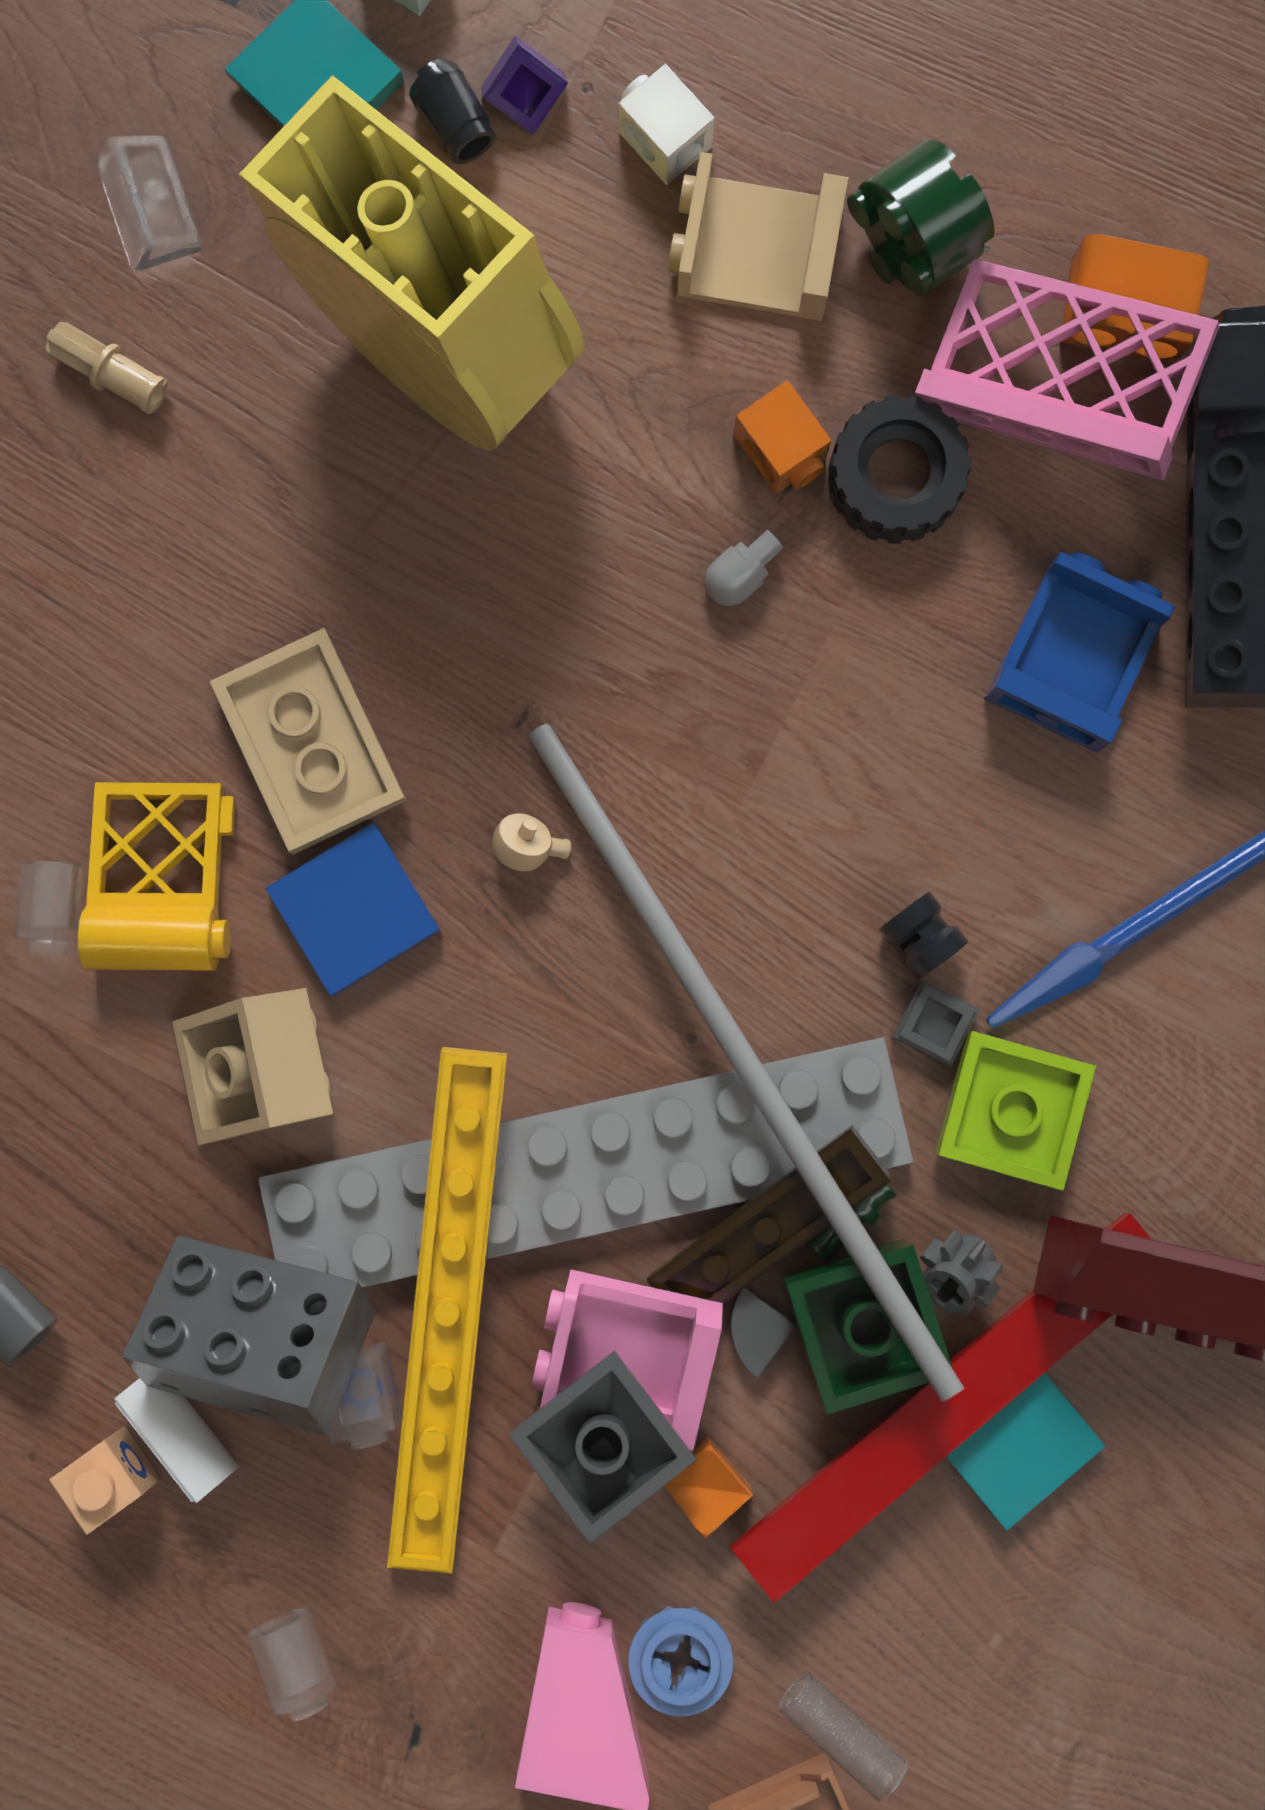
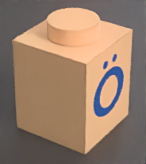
[49,1426,161,1535]

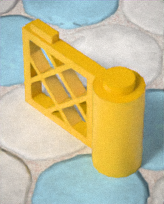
[78,782,236,970]

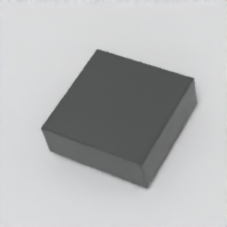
[891,980,979,1066]

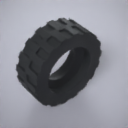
[828,395,971,544]

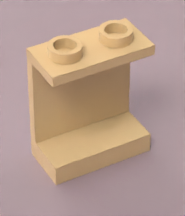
[668,152,849,321]

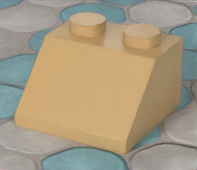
[172,988,333,1146]

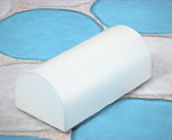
[114,1378,239,1503]

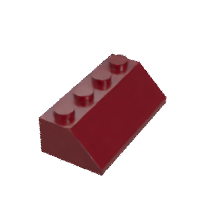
[1033,1215,1265,1362]

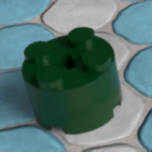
[847,139,994,295]

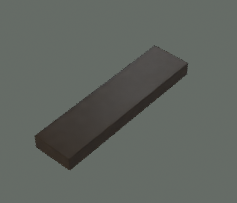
[646,1125,892,1304]

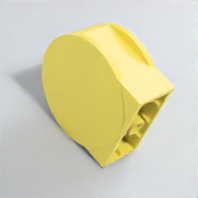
[239,75,585,451]

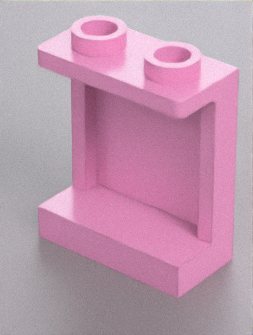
[531,1269,723,1450]

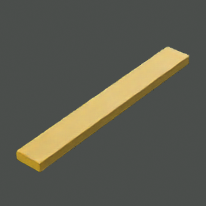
[387,1047,507,1574]

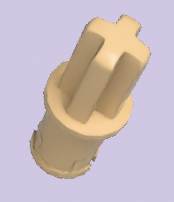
[46,322,168,415]

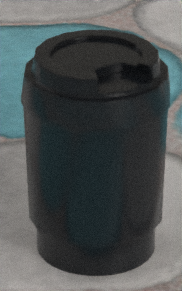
[409,58,496,164]

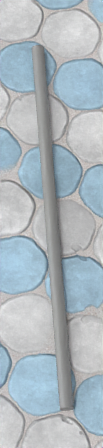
[528,724,964,1402]

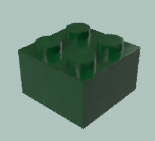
[781,1238,953,1415]

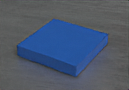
[265,822,441,997]

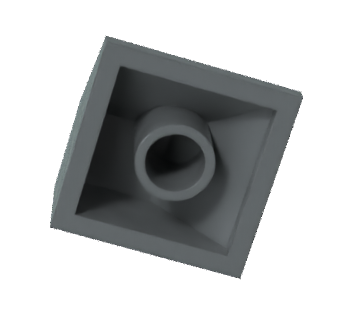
[508,1350,696,1544]

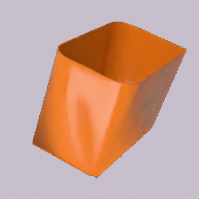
[1061,234,1210,364]

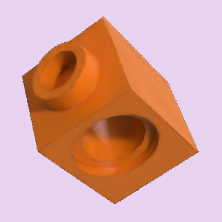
[733,380,832,495]

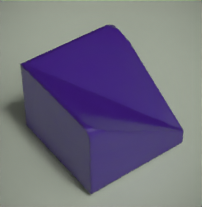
[481,35,568,135]

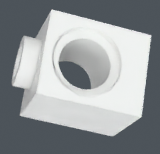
[618,63,715,185]

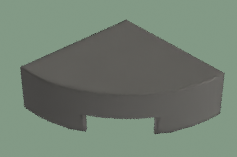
[731,1287,796,1379]

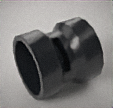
[879,891,968,980]

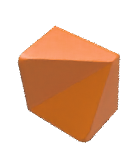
[664,1436,753,1538]

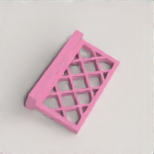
[915,259,1219,481]

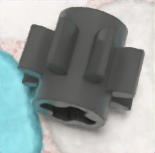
[920,1230,1003,1316]

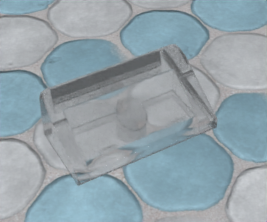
[96,135,203,271]

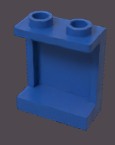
[984,552,1175,753]

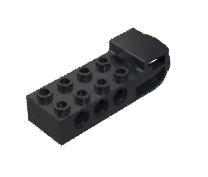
[1185,305,1265,707]

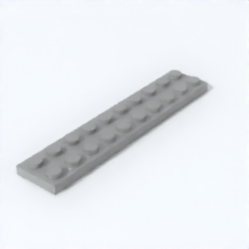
[258,1037,914,1287]

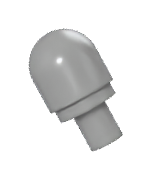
[704,530,784,607]

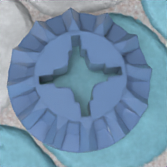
[628,1606,733,1716]

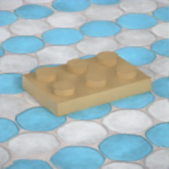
[209,628,407,854]

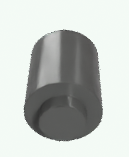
[0,1265,58,1368]

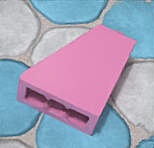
[515,1602,650,1810]

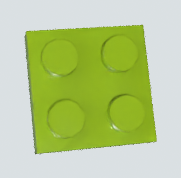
[935,1031,1096,1191]

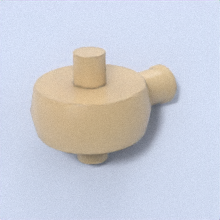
[492,814,571,872]

